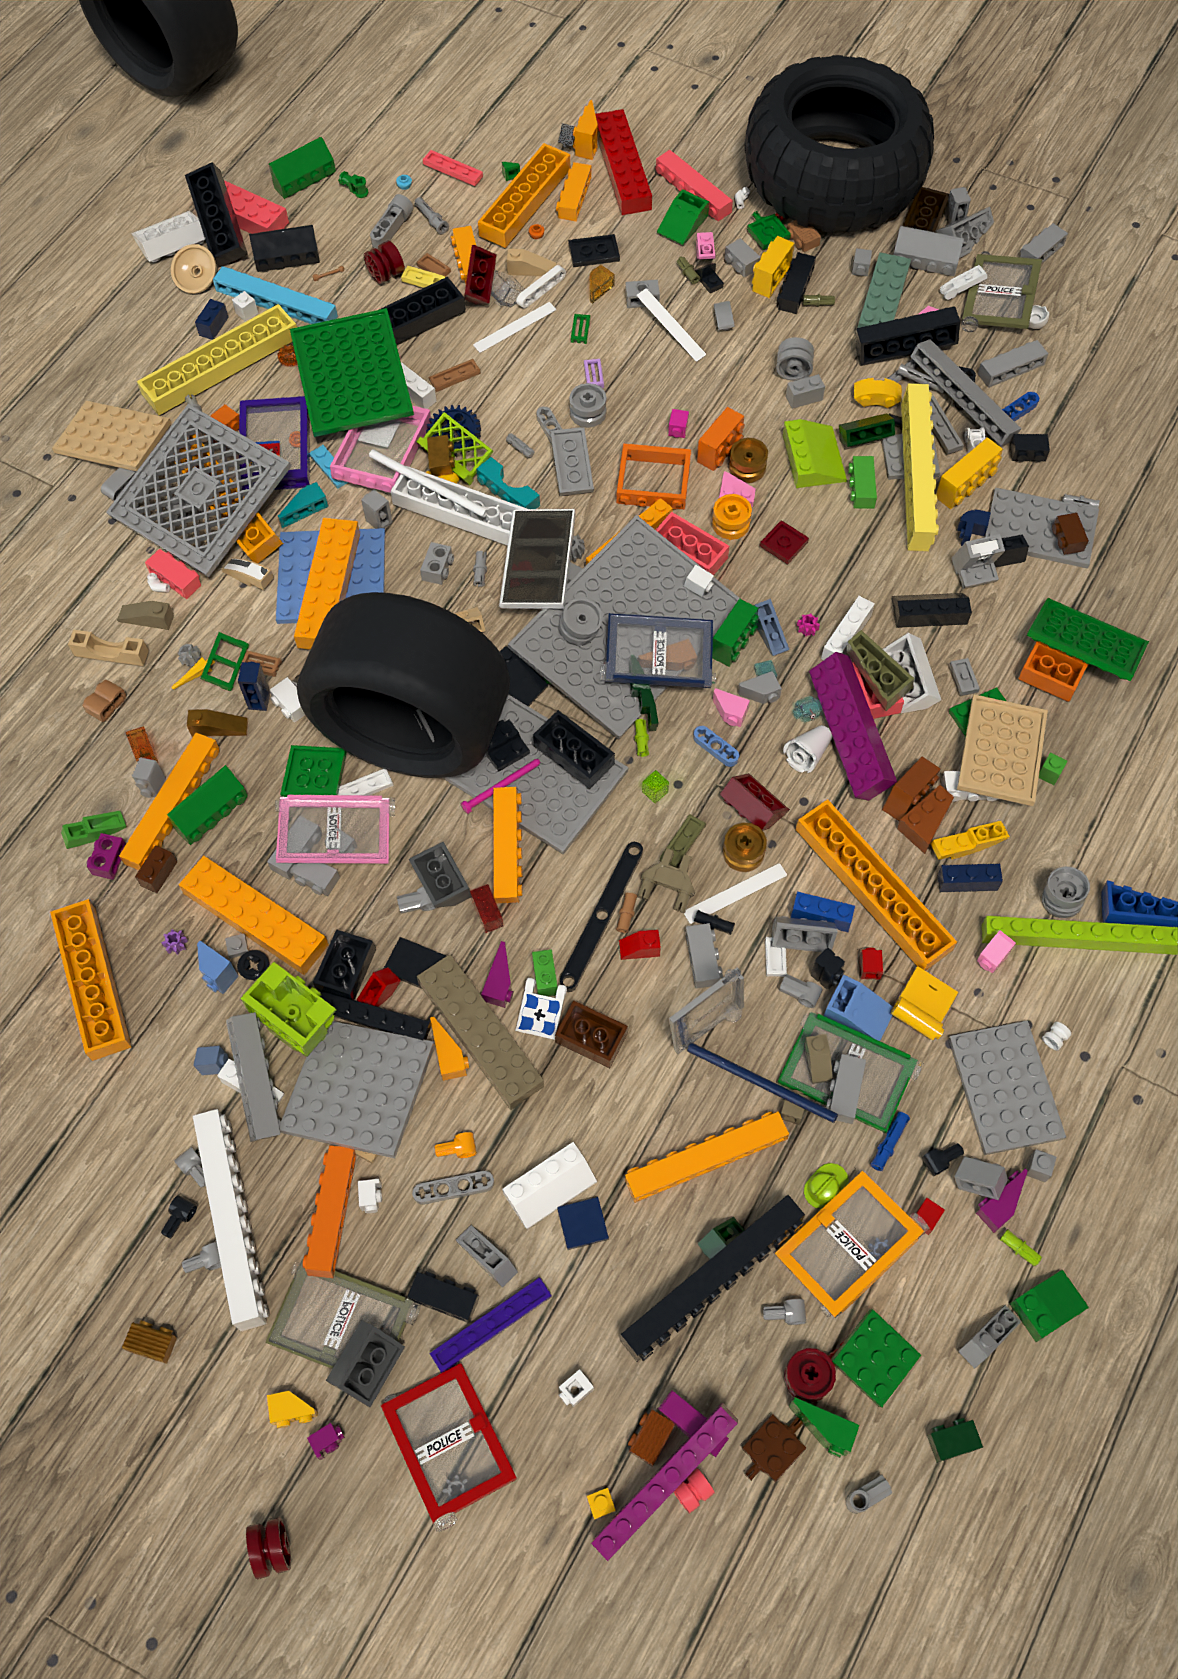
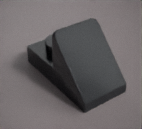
[695,263,724,294]

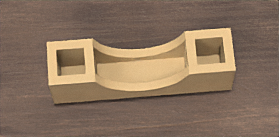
[68,629,149,666]

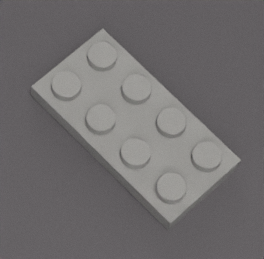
[550,427,594,496]

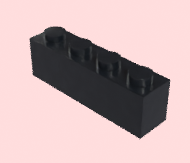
[777,252,816,314]

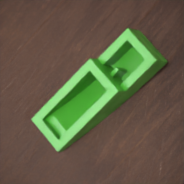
[61,811,126,849]

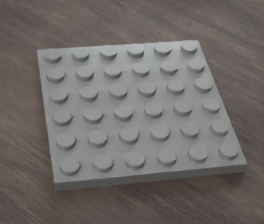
[279,1021,435,1159]

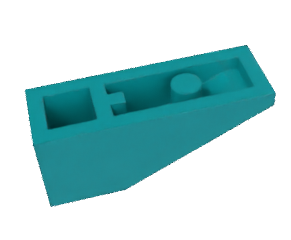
[278,482,328,529]

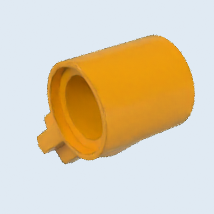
[435,1132,477,1158]

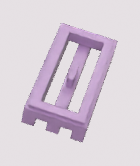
[584,359,604,388]

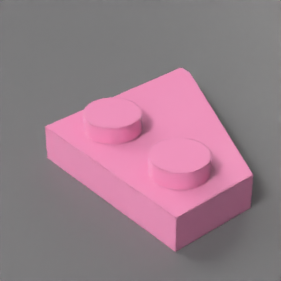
[719,471,756,507]

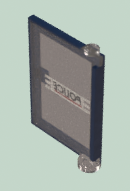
[600,613,716,688]

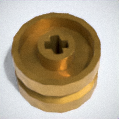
[729,437,768,483]
[723,822,767,872]

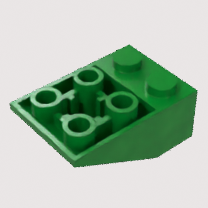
[657,189,709,245]

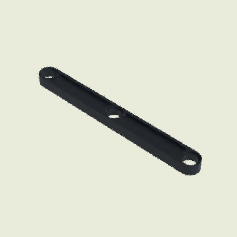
[560,841,643,992]

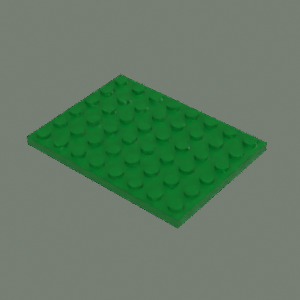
[290,308,414,437]

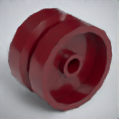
[784,1348,836,1403]
[246,1517,291,1580]

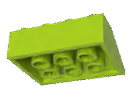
[783,419,847,488]

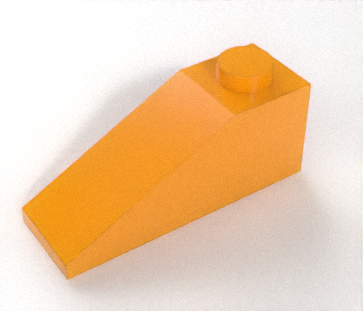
[430,1017,470,1081]

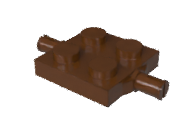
[742,1415,806,1483]

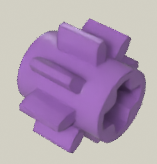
[161,929,188,955]

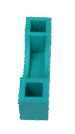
[476,457,540,509]

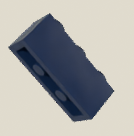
[238,661,271,711]
[937,863,1003,893]

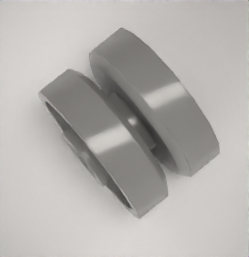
[776,337,814,381]
[569,383,606,428]
[558,598,603,645]

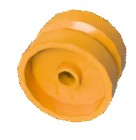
[712,494,752,540]

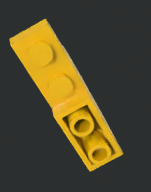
[930,821,1010,860]

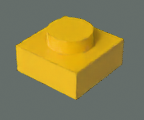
[586,1488,616,1520]

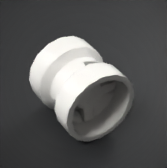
[1042,1022,1072,1051]

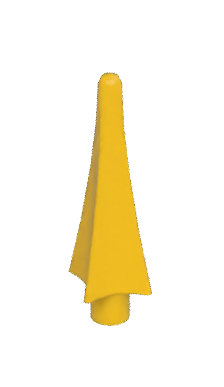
[171,657,215,690]

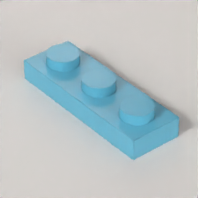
[309,445,349,489]

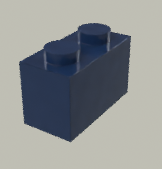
[195,299,229,340]

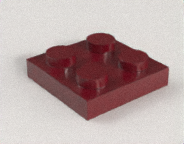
[760,520,809,564]

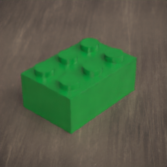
[712,598,759,667]

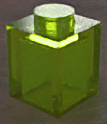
[642,770,669,804]

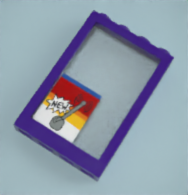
[239,396,310,490]

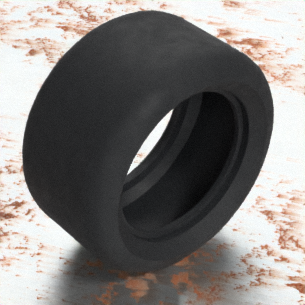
[79,0,238,97]
[297,592,510,778]

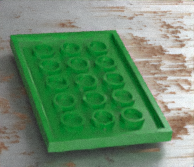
[1027,598,1149,681]

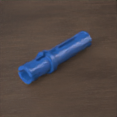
[870,1112,910,1171]

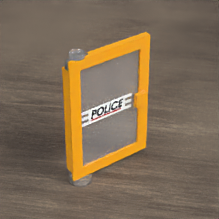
[775,1171,929,1318]

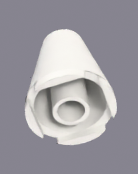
[783,725,832,773]

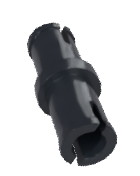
[694,910,735,935]

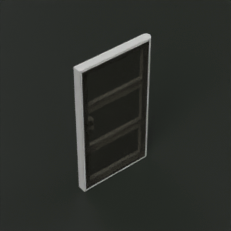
[499,509,576,609]

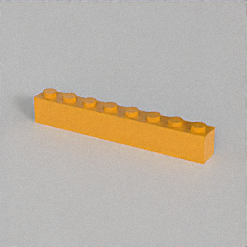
[119,732,219,870]
[625,1111,789,1203]

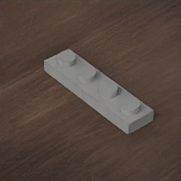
[929,395,964,454]

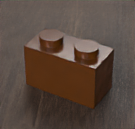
[1052,513,1089,555]
[135,845,177,894]

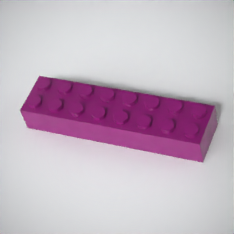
[809,652,897,801]

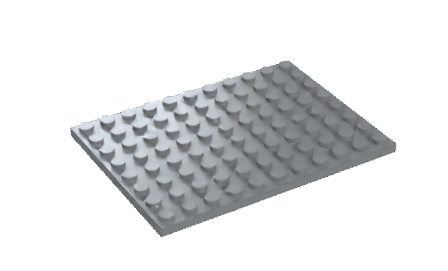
[508,515,739,739]

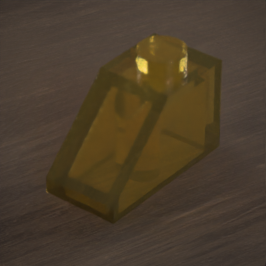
[590,264,615,304]

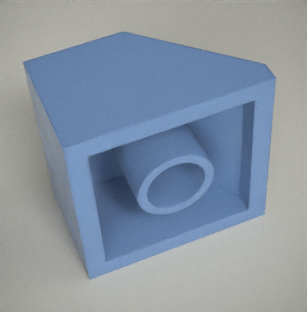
[197,941,239,994]

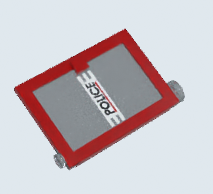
[380,1363,517,1532]

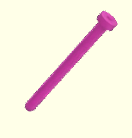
[461,759,541,814]

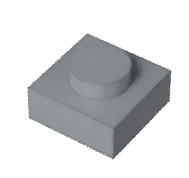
[225,933,249,959]

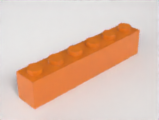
[303,1145,357,1278]

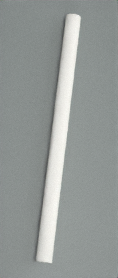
[369,449,488,518]

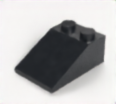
[500,645,548,707]

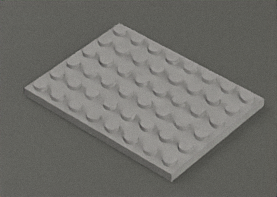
[443,694,629,855]

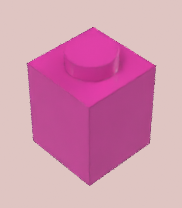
[668,409,689,438]

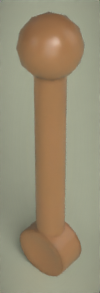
[313,266,344,281]

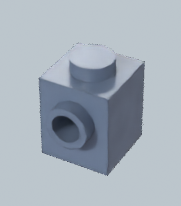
[193,1046,229,1075]

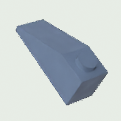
[754,599,789,656]

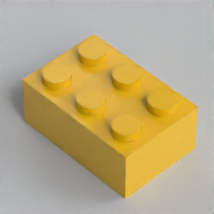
[752,236,794,298]

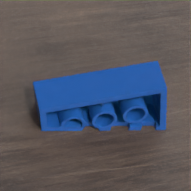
[1101,880,1178,927]

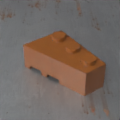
[882,756,941,822]
[897,785,954,854]

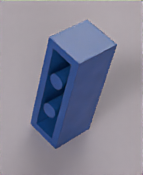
[791,891,855,932]

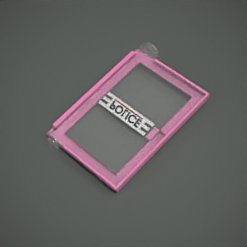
[275,795,395,864]

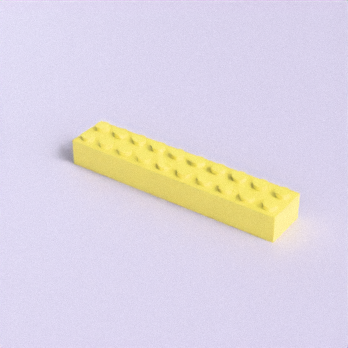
[137,304,297,415]
[901,384,939,551]

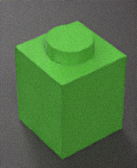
[1039,752,1067,785]

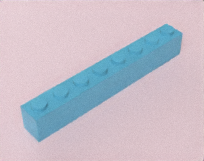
[213,266,338,324]

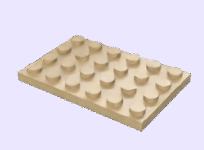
[52,401,172,471]
[957,694,1048,806]

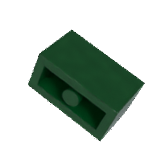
[927,1418,983,1463]

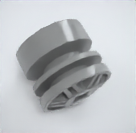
[1042,866,1090,918]

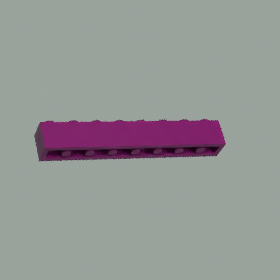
[591,1403,738,1561]

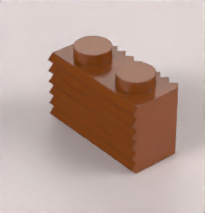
[628,1410,675,1467]

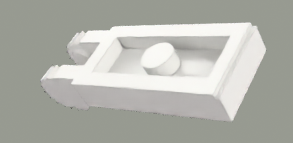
[940,265,988,300]

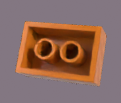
[697,407,745,471]
[1018,641,1088,702]

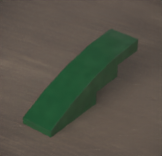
[628,656,659,731]

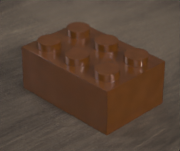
[555,1000,628,1069]

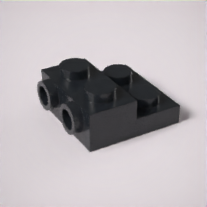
[486,719,530,772]

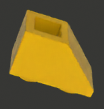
[267,1391,318,1428]

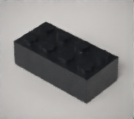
[533,710,615,789]

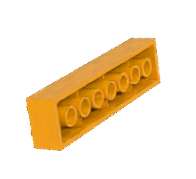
[478,143,571,248]
[294,518,360,649]
[178,855,329,975]
[50,899,132,1061]

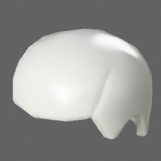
[1029,305,1049,329]

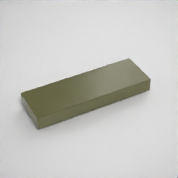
[660,814,706,868]

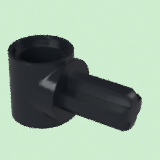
[922,1143,964,1176]
[161,1195,197,1239]

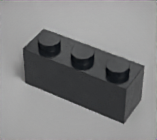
[407,1271,479,1324]

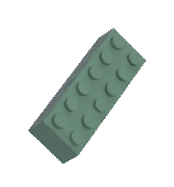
[858,252,911,328]

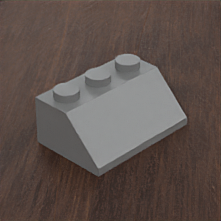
[772,916,838,952]

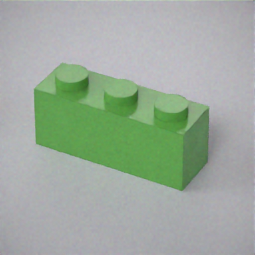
[848,456,877,509]

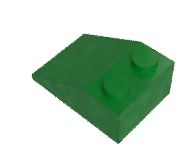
[1010,1270,1089,1342]
[789,1397,860,1458]

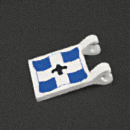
[515,978,567,1040]

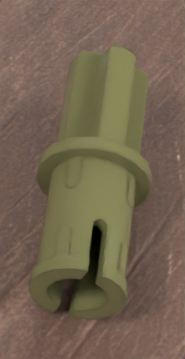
[677,256,700,284]
[802,294,835,307]

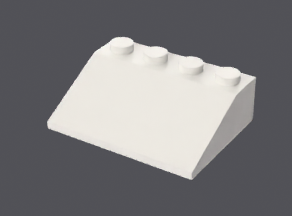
[131,211,205,262]

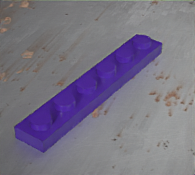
[429,1277,552,1373]

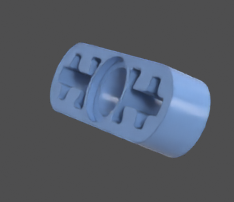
[693,726,739,767]

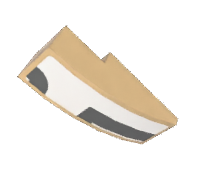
[222,557,274,590]

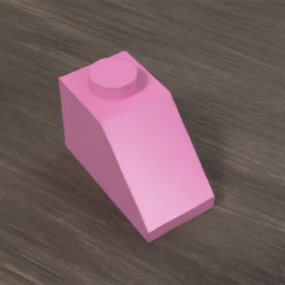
[713,688,750,727]
[977,930,1016,974]

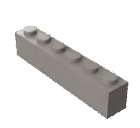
[226,1012,281,1142]

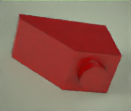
[619,929,661,960]
[356,967,401,1007]

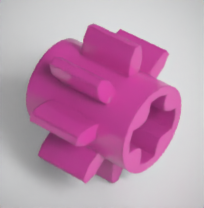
[797,613,820,636]

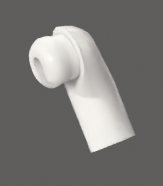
[735,187,750,209]
[147,573,170,592]

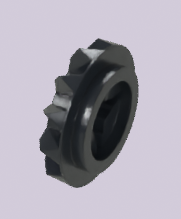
[237,950,270,981]

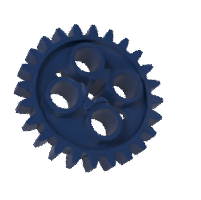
[426,405,481,456]

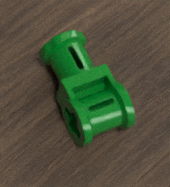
[338,171,369,198]

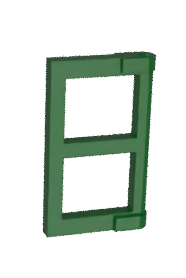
[200,632,249,691]

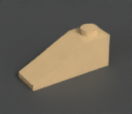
[507,248,556,276]

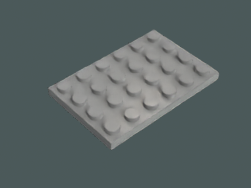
[985,487,1099,569]
[948,1021,1066,1156]

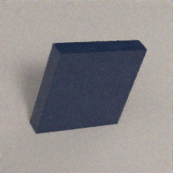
[557,1197,609,1250]

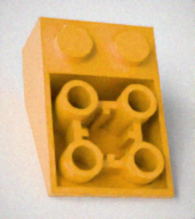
[573,100,598,160]

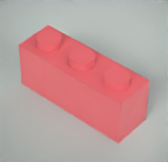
[145,549,201,599]

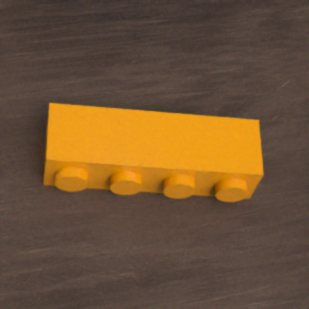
[556,162,592,222]
[451,226,476,285]

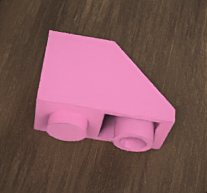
[696,232,715,259]

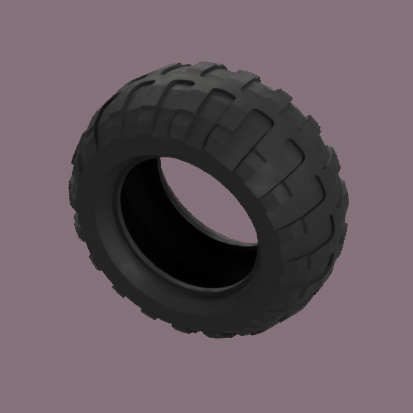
[745,55,934,232]

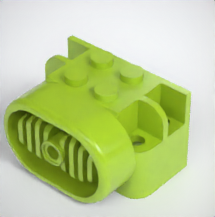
[240,962,336,1057]

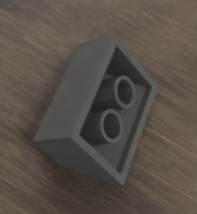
[409,842,472,908]
[326,1320,405,1407]

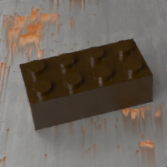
[903,187,949,233]

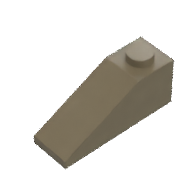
[117,601,174,630]

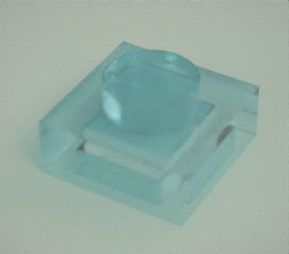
[754,660,777,679]

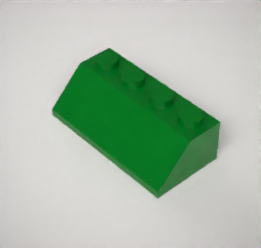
[269,137,336,199]
[167,765,248,846]

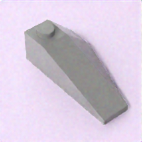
[937,207,994,258]

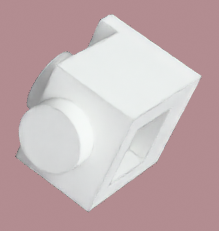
[358,1179,382,1213]
[559,1369,594,1407]

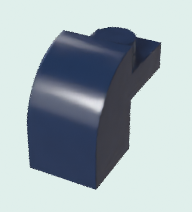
[957,510,991,546]

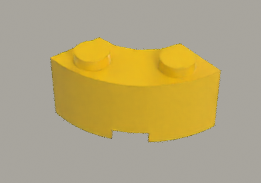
[854,378,902,408]

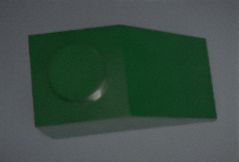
[698,1217,745,1259]

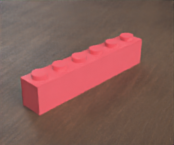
[656,150,733,221]

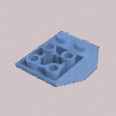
[824,975,893,1041]

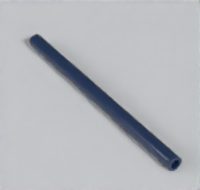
[687,1043,838,1123]

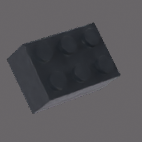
[313,929,376,1000]

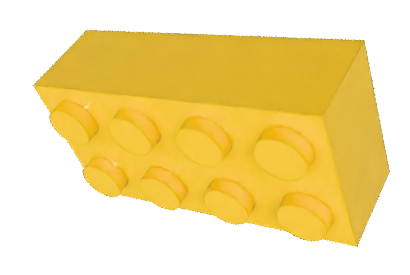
[936,437,1003,509]

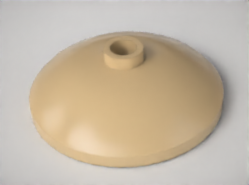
[171,244,217,294]

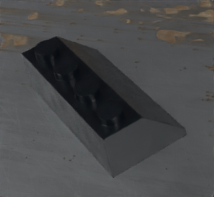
[249,225,320,272]
[892,593,972,628]

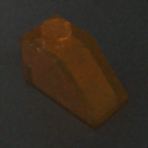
[126,726,159,763]

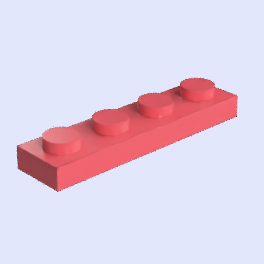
[423,150,483,186]

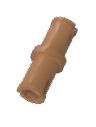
[616,892,637,933]

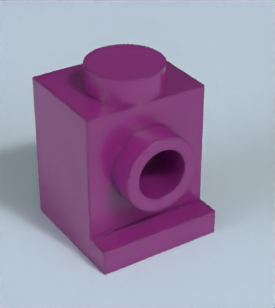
[307,1423,345,1460]

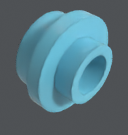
[396,175,412,190]

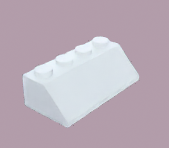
[883,633,941,713]
[503,1142,597,1229]

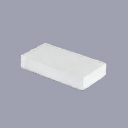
[765,937,787,977]

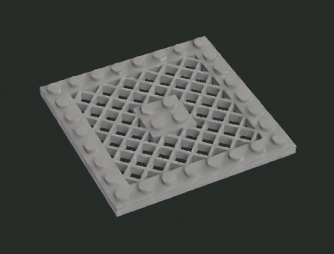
[106,404,292,577]

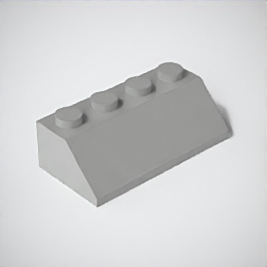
[894,226,964,276]

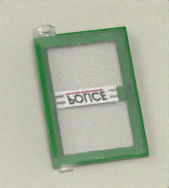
[777,1012,924,1133]

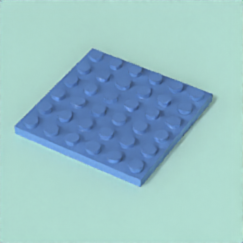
[276,528,385,624]

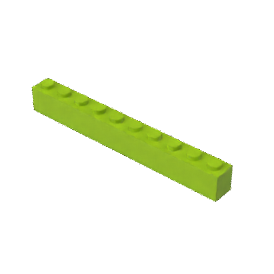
[982,916,1178,955]

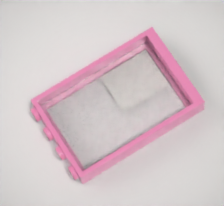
[330,406,431,493]

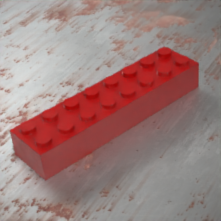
[595,109,652,215]

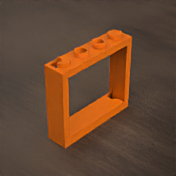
[616,443,691,510]

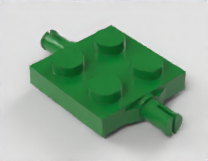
[747,211,791,250]

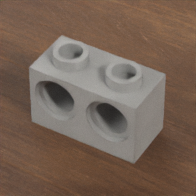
[420,542,454,585]

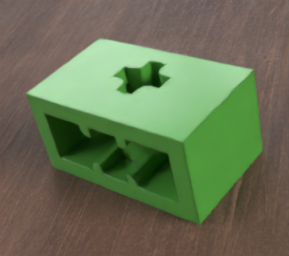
[532,949,558,996]

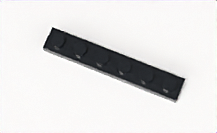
[320,991,432,1041]

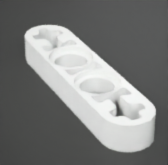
[516,265,566,309]

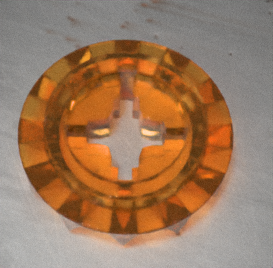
[277,343,297,366]

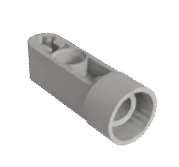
[370,194,413,249]

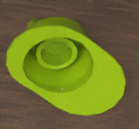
[804,1163,849,1209]

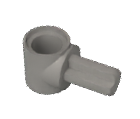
[174,1147,206,1187]
[182,1242,221,1273]
[763,1299,807,1325]

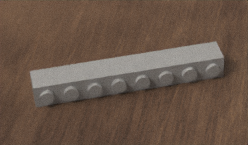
[910,339,1021,446]

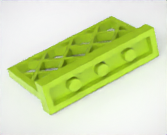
[416,412,494,486]

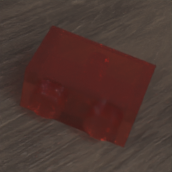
[470,884,503,933]

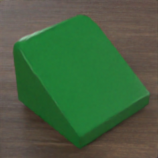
[502,162,520,181]

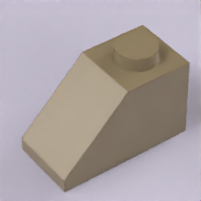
[804,1034,833,1084]

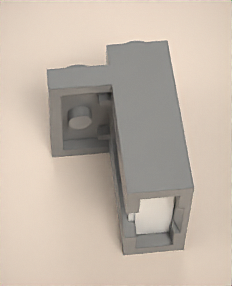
[952,534,1005,589]

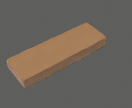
[429,359,481,392]

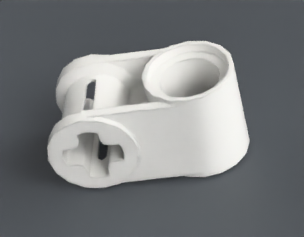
[965,427,985,453]

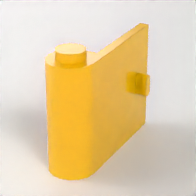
[891,966,958,1040]

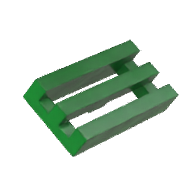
[571,314,590,344]

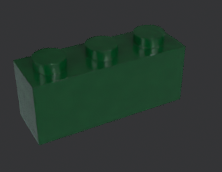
[839,413,895,447]

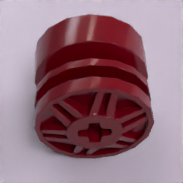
[364,240,405,284]

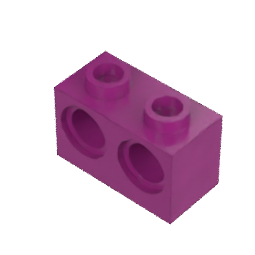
[87,833,126,880]

